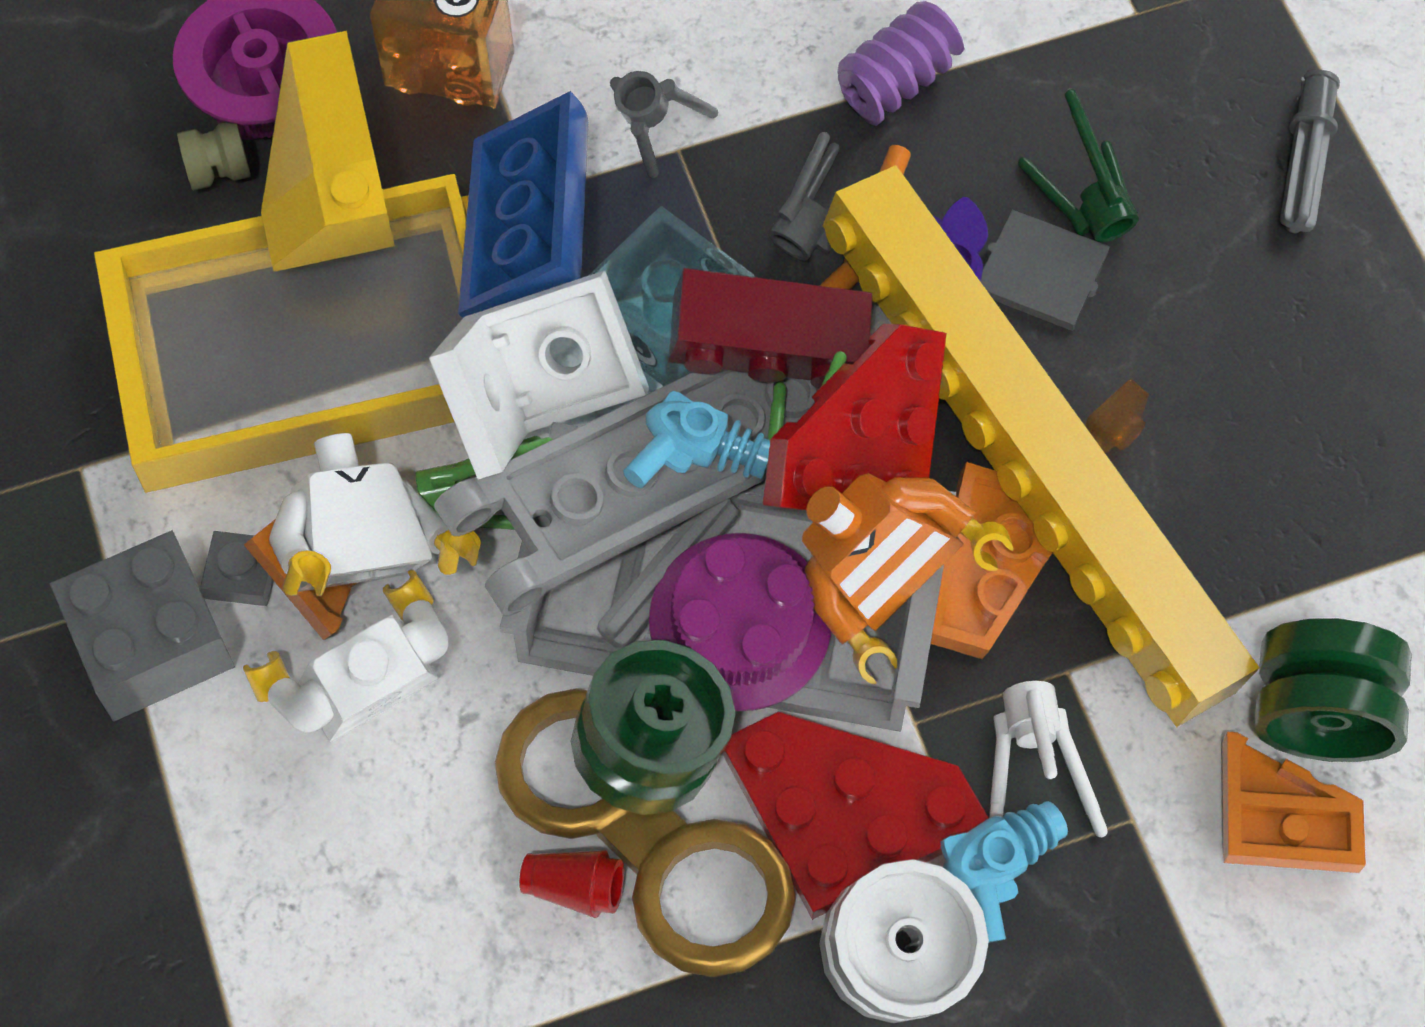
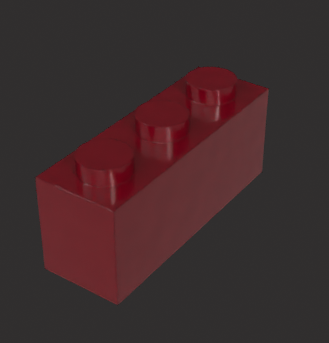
[668,268,872,388]

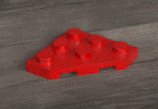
[763,324,947,510]
[722,712,989,920]

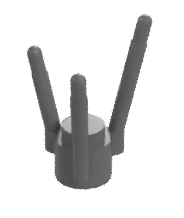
[610,71,718,178]
[768,132,840,261]

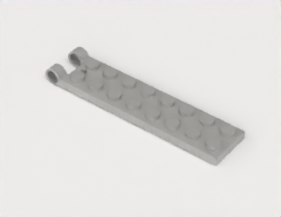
[434,290,891,616]

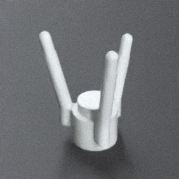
[989,681,1108,838]

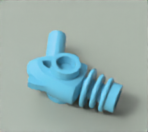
[623,391,770,488]
[940,801,1068,943]

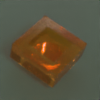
[1085,378,1149,454]

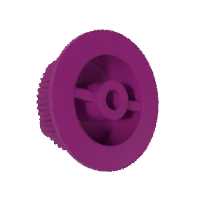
[173,0,337,140]
[649,533,831,711]

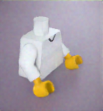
[269,433,481,596]
[243,570,448,743]

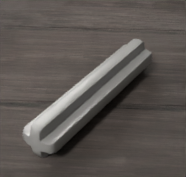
[597,499,738,648]

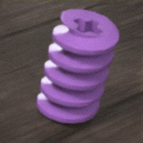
[837,1,965,126]

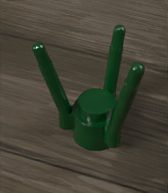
[1018,89,1139,242]

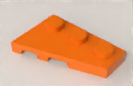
[931,462,1052,659]

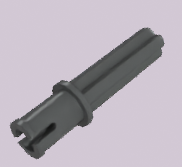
[1280,69,1340,234]

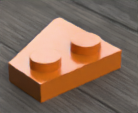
[1222,732,1366,873]

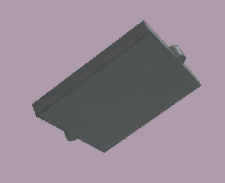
[980,209,1110,331]

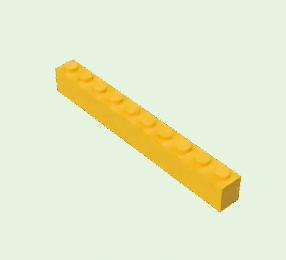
[823,165,1260,728]

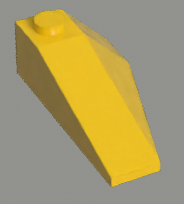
[261,31,395,272]

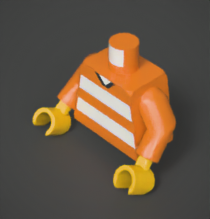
[801,473,1013,684]

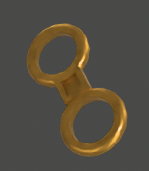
[495,689,796,977]

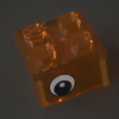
[370,0,514,108]

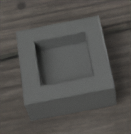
[200,531,273,606]

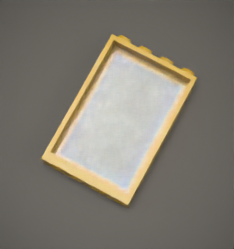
[94,174,469,493]

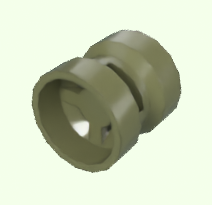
[177,121,251,191]

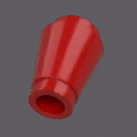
[519,850,625,918]

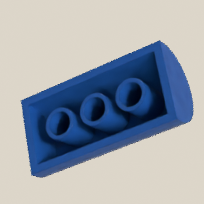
[458,91,588,318]

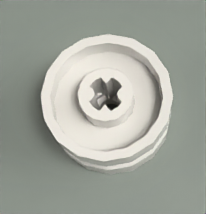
[819,859,989,1023]

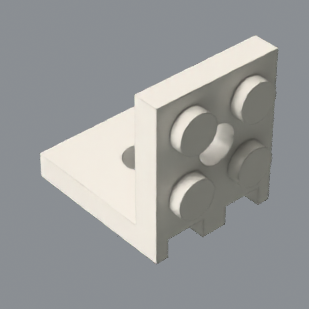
[429,270,649,480]

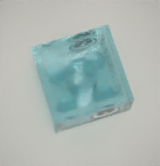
[590,206,754,386]

